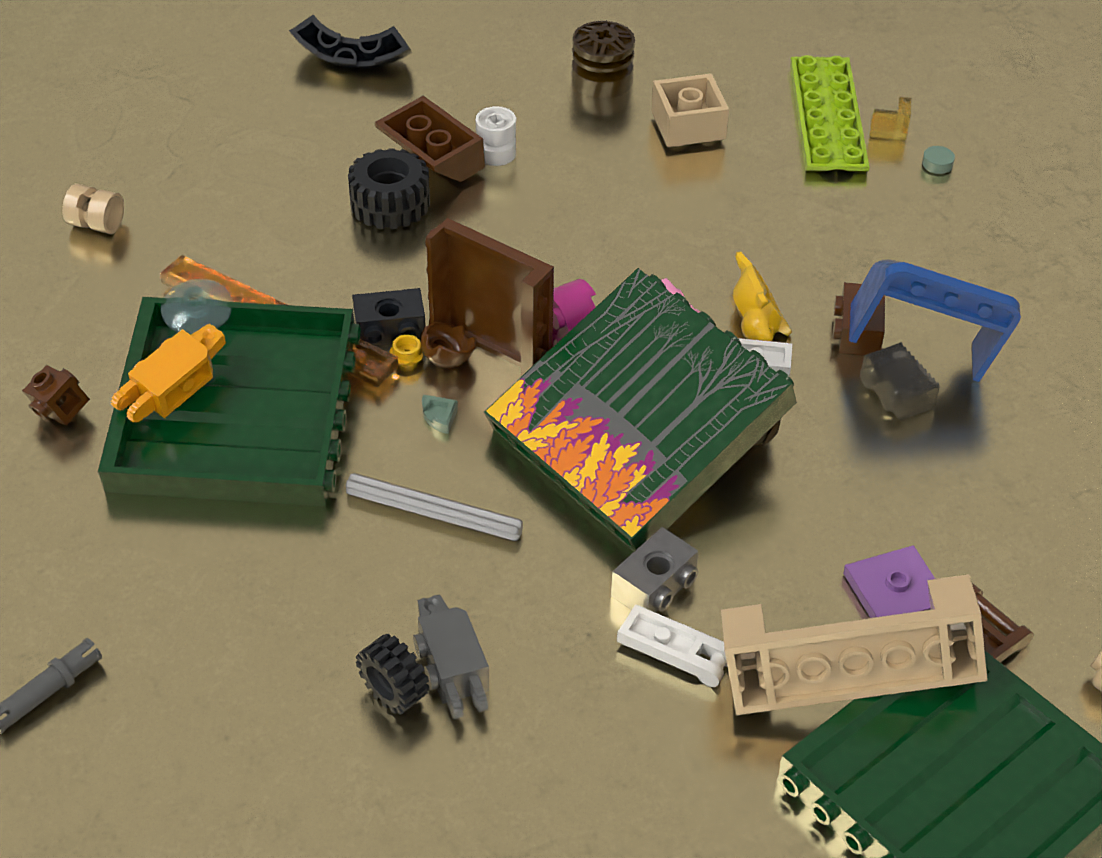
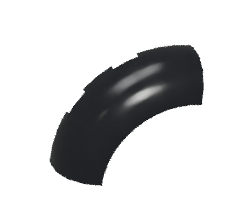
[289,14,412,69]

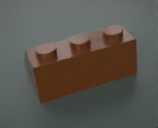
[375,95,485,182]

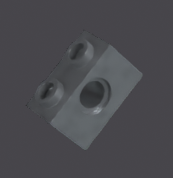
[611,527,699,613]

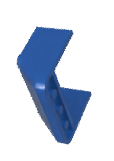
[849,259,1021,382]

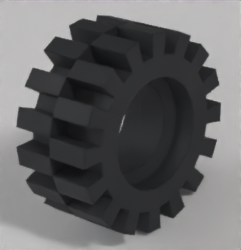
[356,634,430,714]

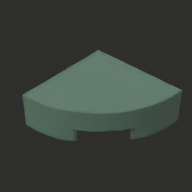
[422,394,458,434]

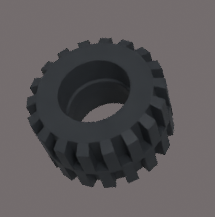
[348,148,430,229]

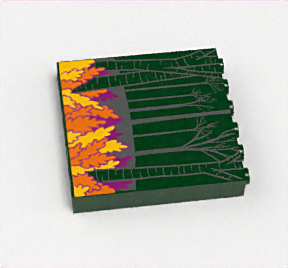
[484,268,797,552]

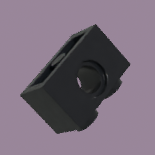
[352,288,426,348]

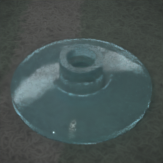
[161,279,232,335]

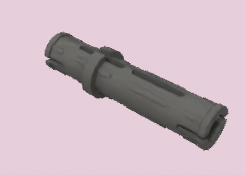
[0,638,102,734]

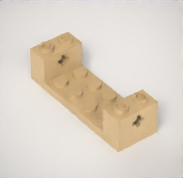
[721,574,987,715]

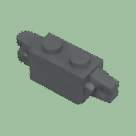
[413,594,489,719]

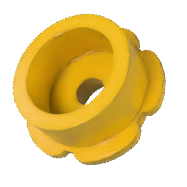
[390,335,423,367]

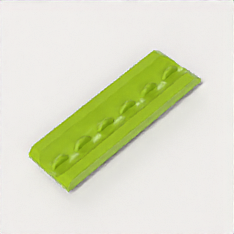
[790,55,870,172]

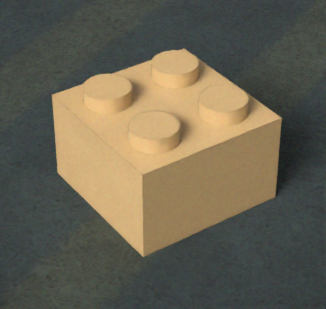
[651,73,729,147]

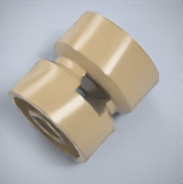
[62,183,124,234]

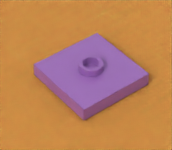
[843,545,935,618]

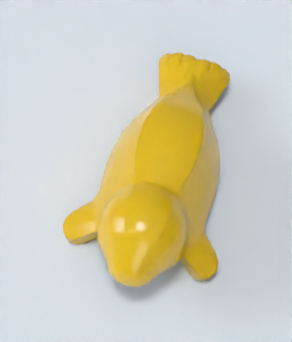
[733,251,792,341]

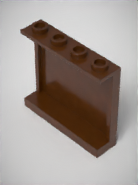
[425,218,554,376]

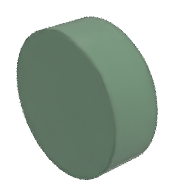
[922,146,955,174]

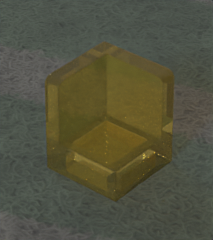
[870,97,912,141]

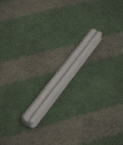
[346,473,523,541]

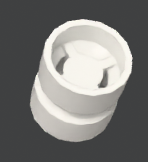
[476,106,516,166]

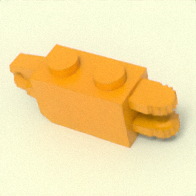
[111,323,226,423]

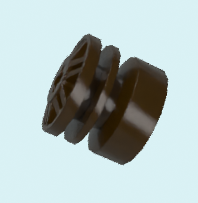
[571,21,635,99]

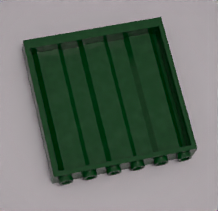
[97,297,361,506]
[778,650,1102,858]

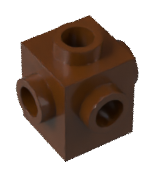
[22,365,90,425]

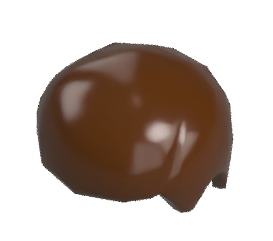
[421,321,477,369]

